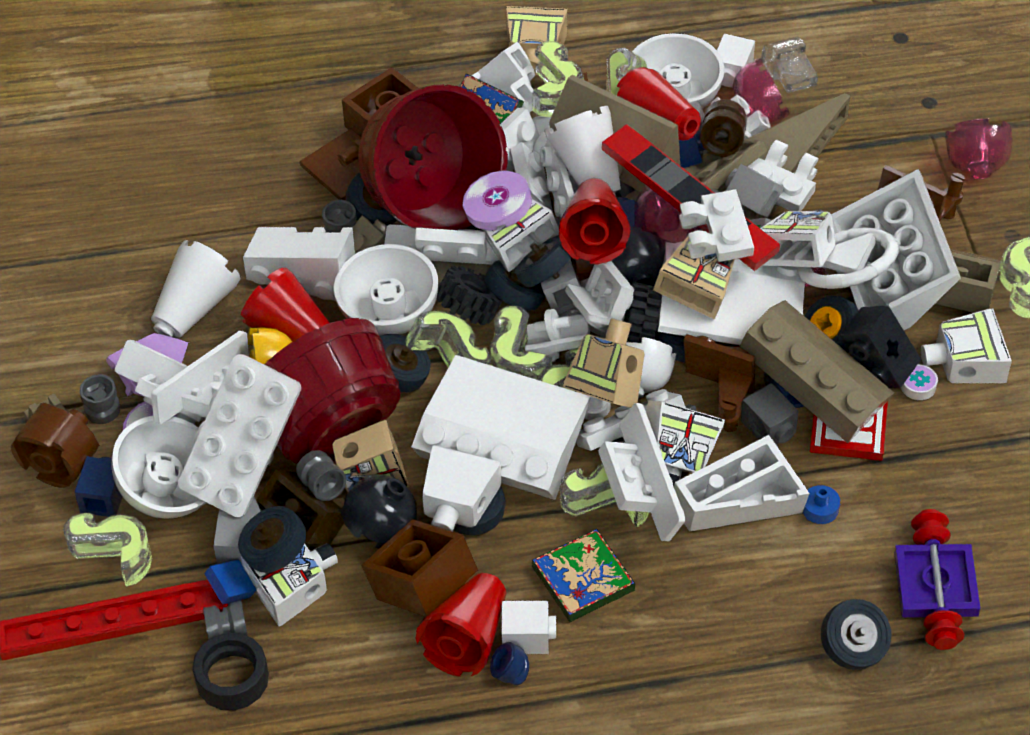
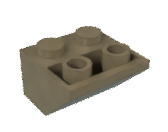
[935,249,1002,313]

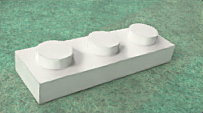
[576,389,686,451]

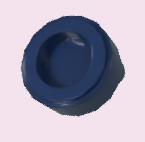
[490,642,529,685]

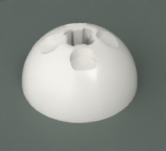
[627,34,725,109]
[334,244,438,336]
[111,416,206,519]

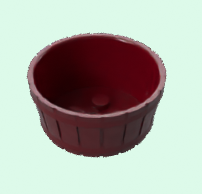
[358,84,508,230]
[264,318,401,464]

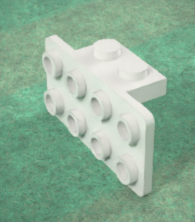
[178,354,301,517]

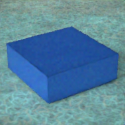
[204,559,257,605]

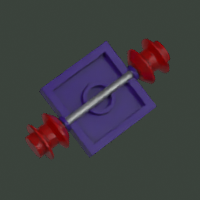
[894,509,980,650]

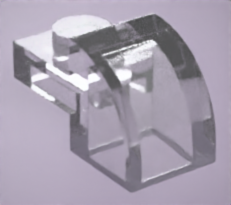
[761,36,818,93]

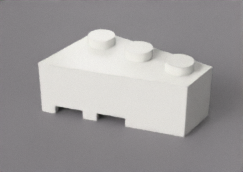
[243,227,355,301]
[674,435,810,532]

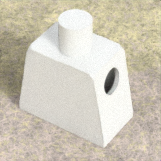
[423,445,501,532]

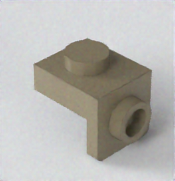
[352,216,387,254]

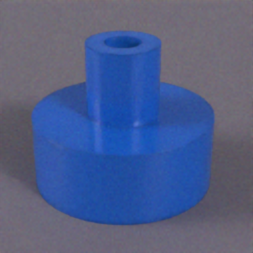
[803,485,840,524]

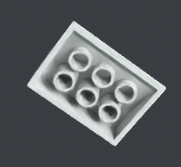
[831,169,961,330]
[658,242,805,345]
[411,355,591,500]

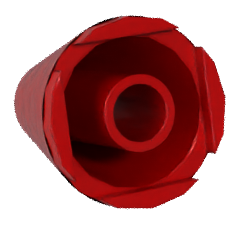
[617,67,701,141]
[559,178,630,265]
[241,267,330,342]
[415,573,507,677]

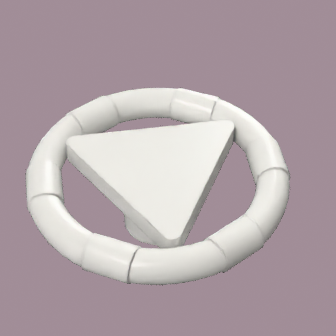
[797,227,899,289]

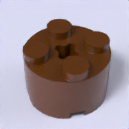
[11,403,100,488]

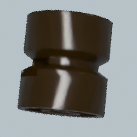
[700,99,747,157]

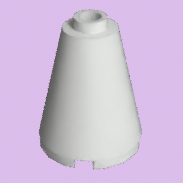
[544,106,621,198]
[151,240,241,338]

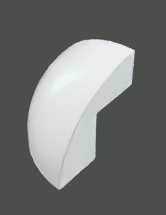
[458,42,538,113]

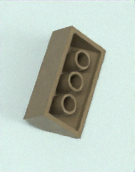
[549,75,681,199]
[739,300,894,443]

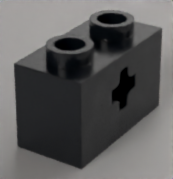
[840,305,921,388]

